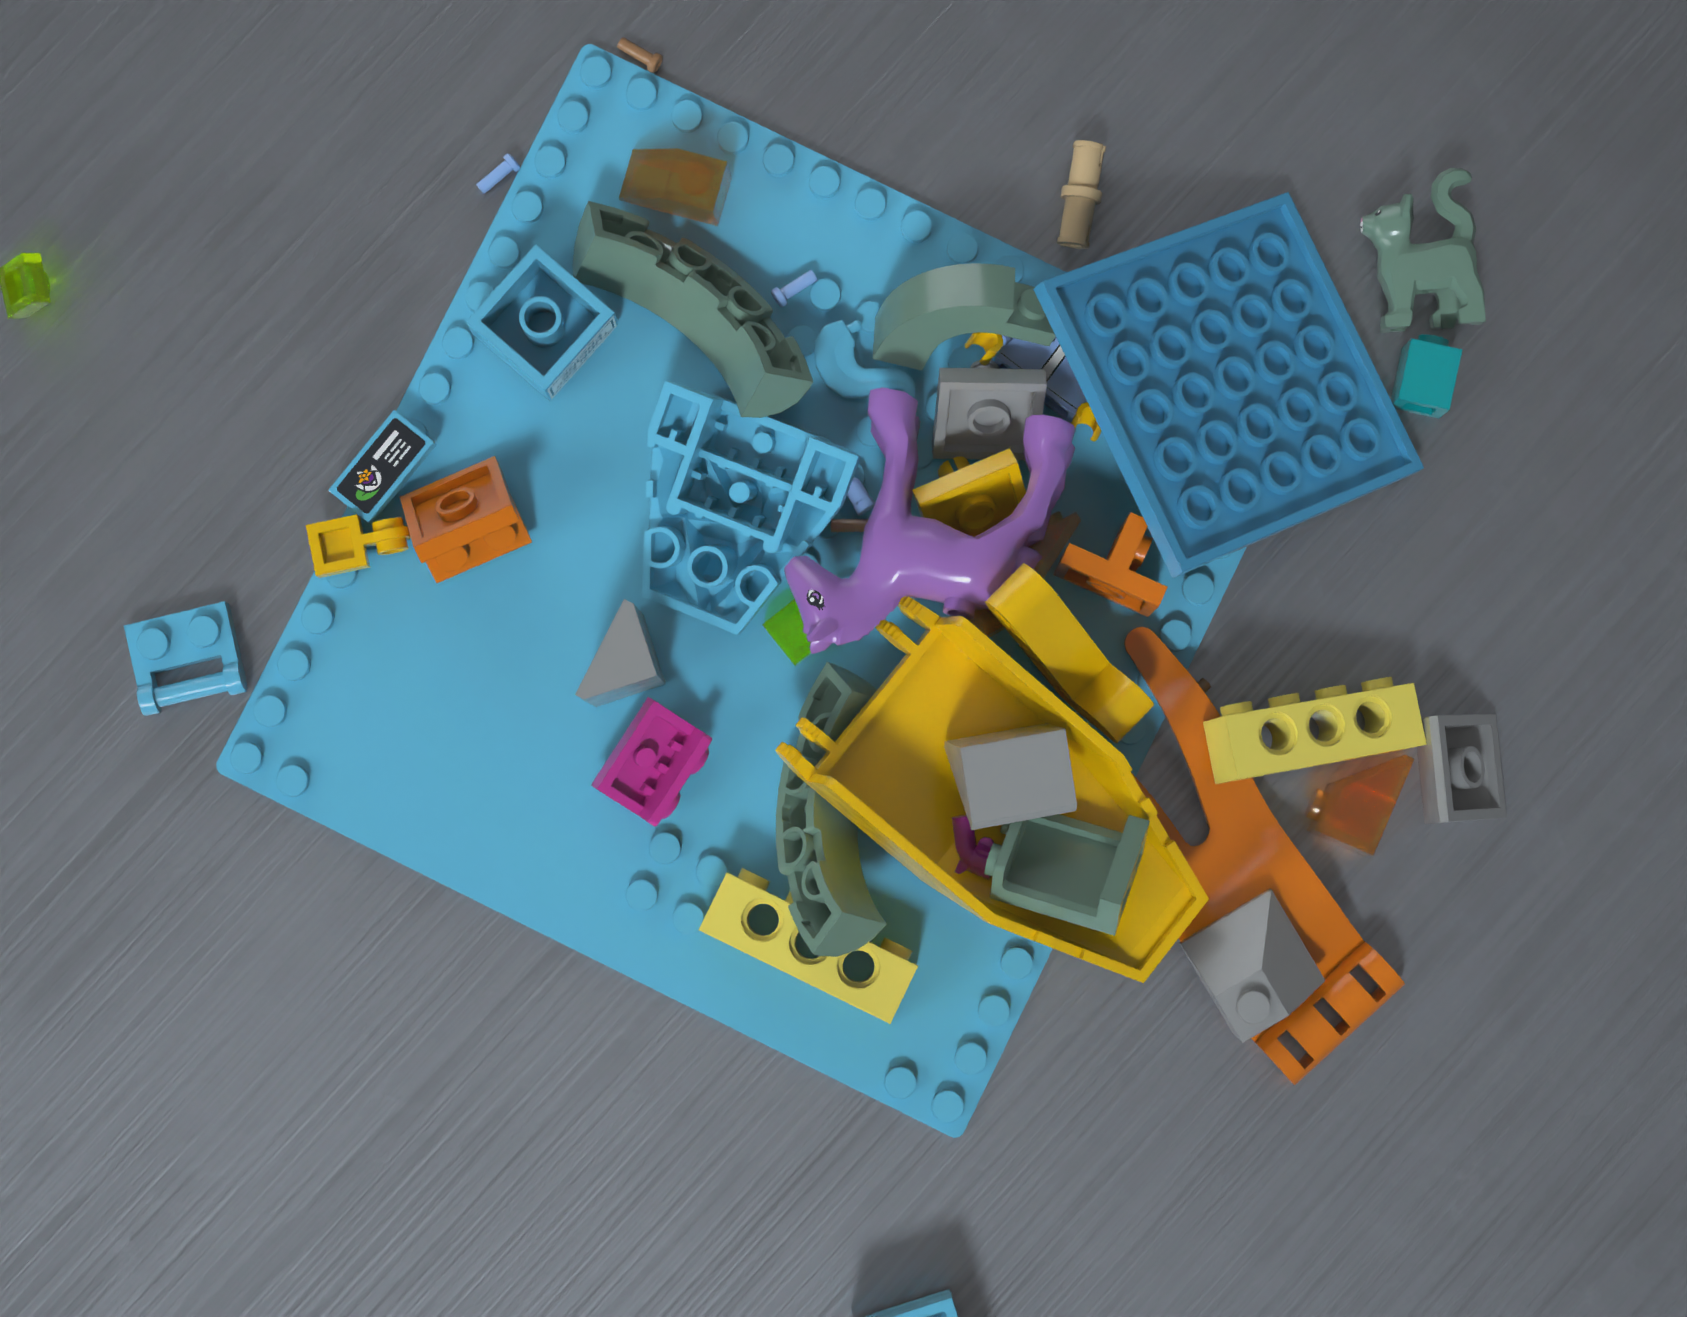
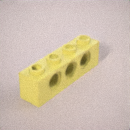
[1203,677,1427,784]
[699,868,918,1024]

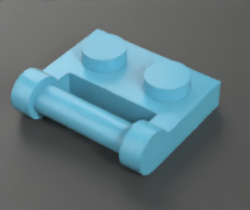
[124,601,248,716]

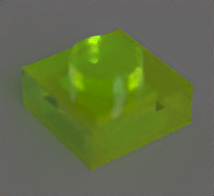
[0,253,51,319]
[762,599,811,667]

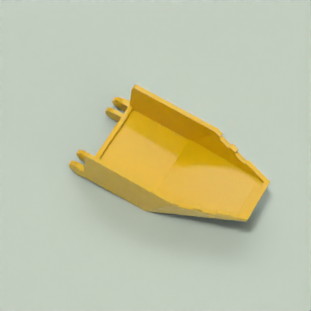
[775,597,1209,983]

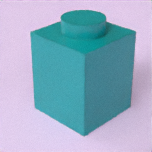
[1391,334,1462,419]

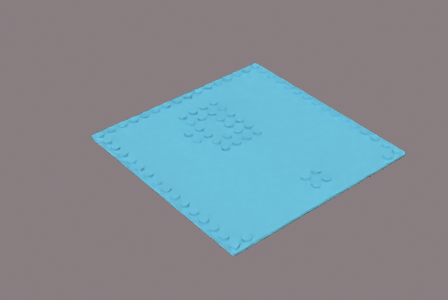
[216,44,1247,1138]

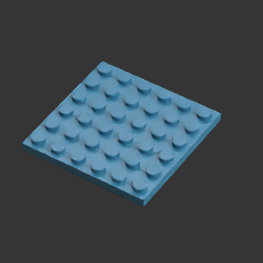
[1033,192,1424,578]

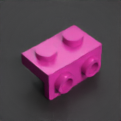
[591,697,712,827]

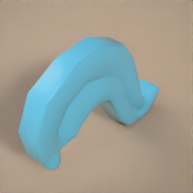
[814,320,916,398]

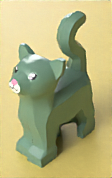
[1360,168,1486,333]

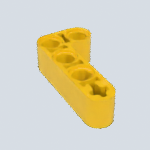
[985,563,1154,743]

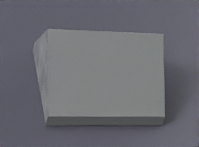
[575,599,666,707]
[1417,714,1507,825]
[944,723,1077,830]

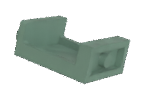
[984,814,1150,936]

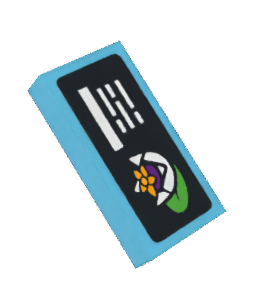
[328,410,437,525]

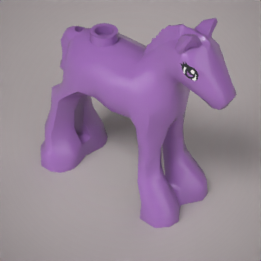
[784,387,1076,654]

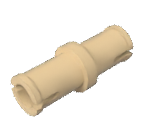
[1057,140,1106,249]

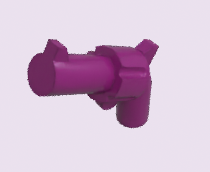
[952,814,994,880]

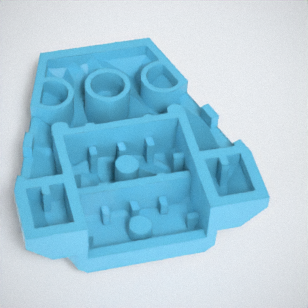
[642,381,861,635]

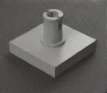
[932,360,1047,460]

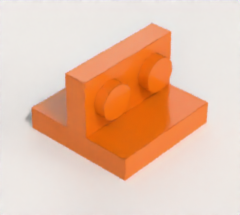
[400,456,532,583]
[1053,512,1168,617]

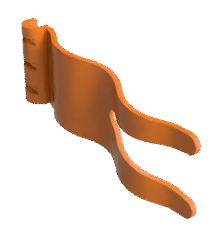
[1124,627,1405,1086]

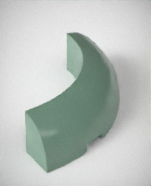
[573,201,813,418]
[776,662,887,957]

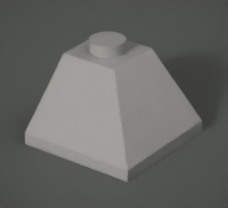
[1179,889,1326,1043]

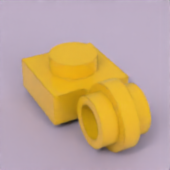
[306,514,411,578]

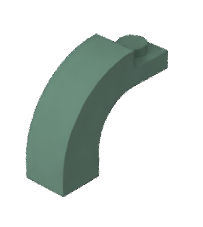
[873,263,1055,370]

